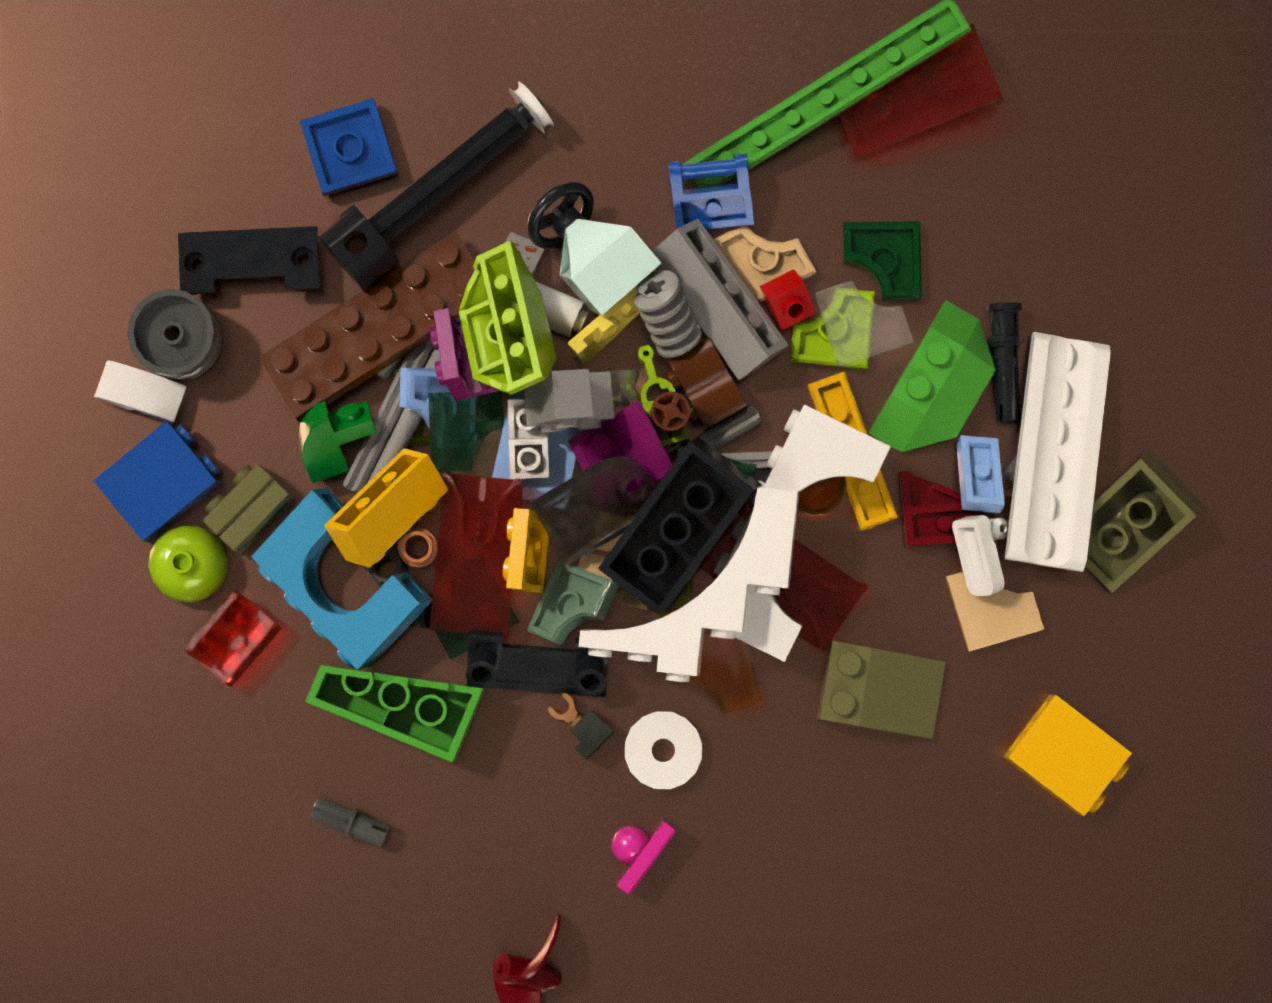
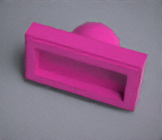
[611,820,676,894]

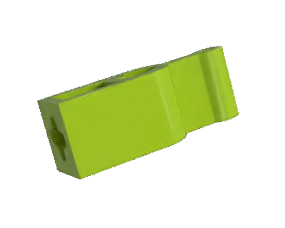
[638,345,689,449]

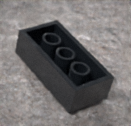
[598,437,762,617]

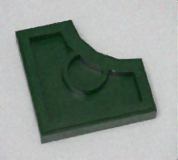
[842,221,922,301]

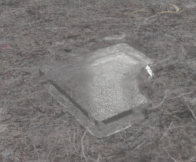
[814,281,914,368]

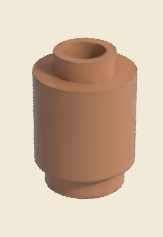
[398,528,440,568]

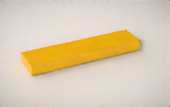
[807,372,898,531]

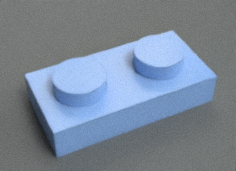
[956,435,1005,513]

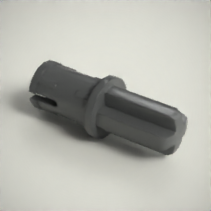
[310,799,390,849]

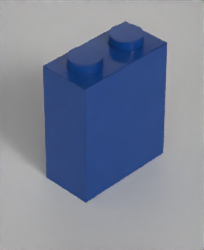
[93,421,222,543]

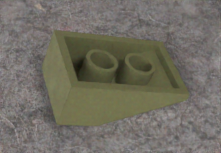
[1085,450,1205,593]
[816,641,946,739]

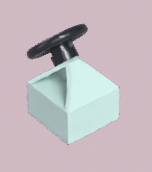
[527,182,661,315]

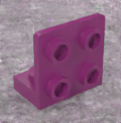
[568,401,672,510]

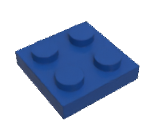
[300,98,398,197]

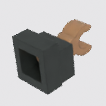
[548,693,615,760]

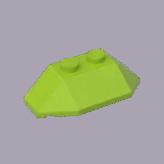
[458,241,557,395]

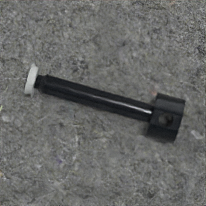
[316,81,554,291]

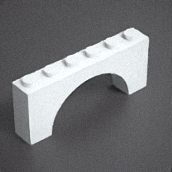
[706,404,891,662]

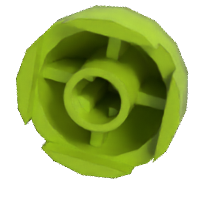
[148,525,229,603]

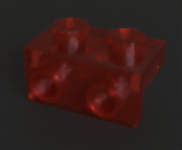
[184,590,282,688]

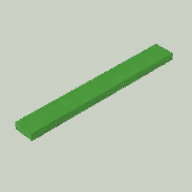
[684,0,972,188]

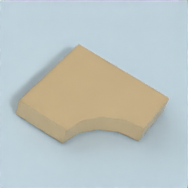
[713,225,816,304]
[945,572,1044,652]

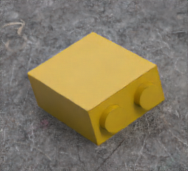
[1003,695,1132,816]

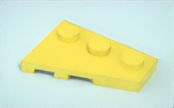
[567,269,656,368]

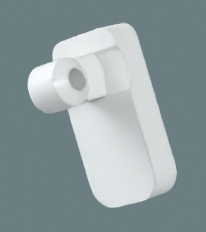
[952,515,1008,596]

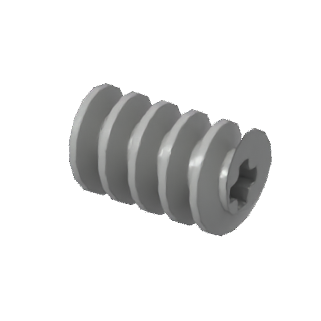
[634,270,702,358]

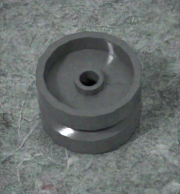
[127,289,223,382]

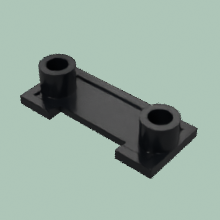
[178,226,322,295]
[465,630,609,697]

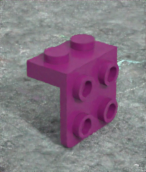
[430,308,500,401]

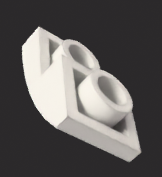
[94,360,187,423]
[507,398,550,479]

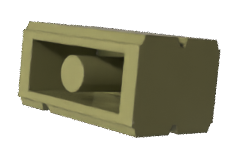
[203,464,295,555]

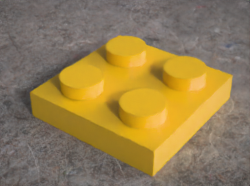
[503,508,552,594]

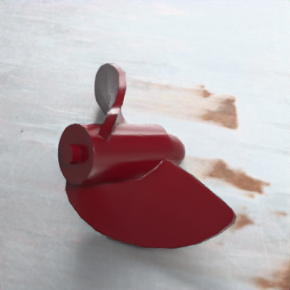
[492,913,562,1003]

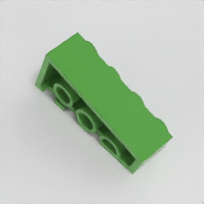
[305,665,486,763]

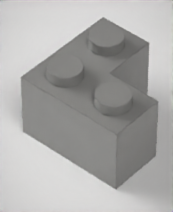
[524,369,615,433]

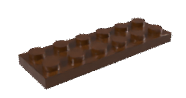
[259,231,475,423]

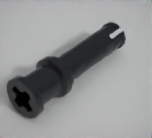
[987,302,1023,422]

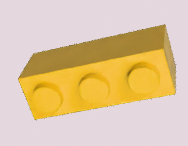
[324,448,449,568]

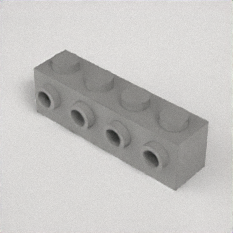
[652,219,788,380]

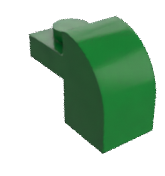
[299,401,377,484]

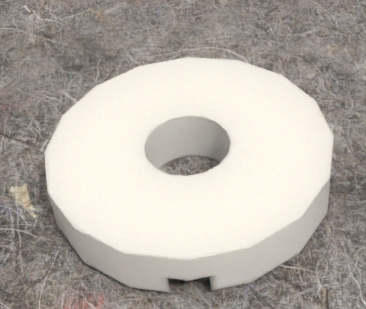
[625,711,702,789]

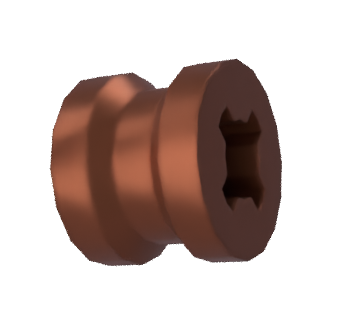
[651,392,691,434]

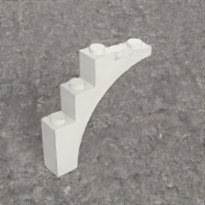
[578,487,800,682]

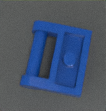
[669,153,755,229]

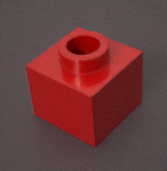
[759,269,816,330]

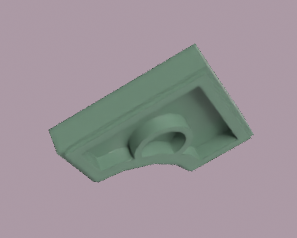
[526,559,619,646]

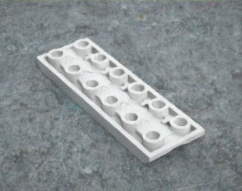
[1005,332,1111,572]

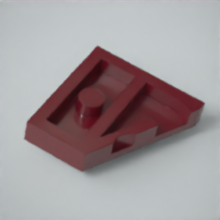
[899,471,983,547]

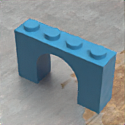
[251,488,433,670]

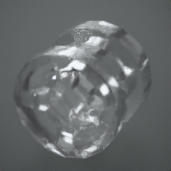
[610,370,641,406]

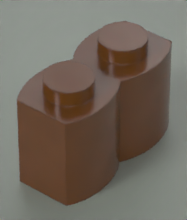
[665,338,747,431]

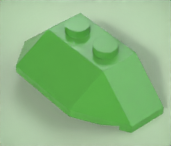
[867,300,996,453]

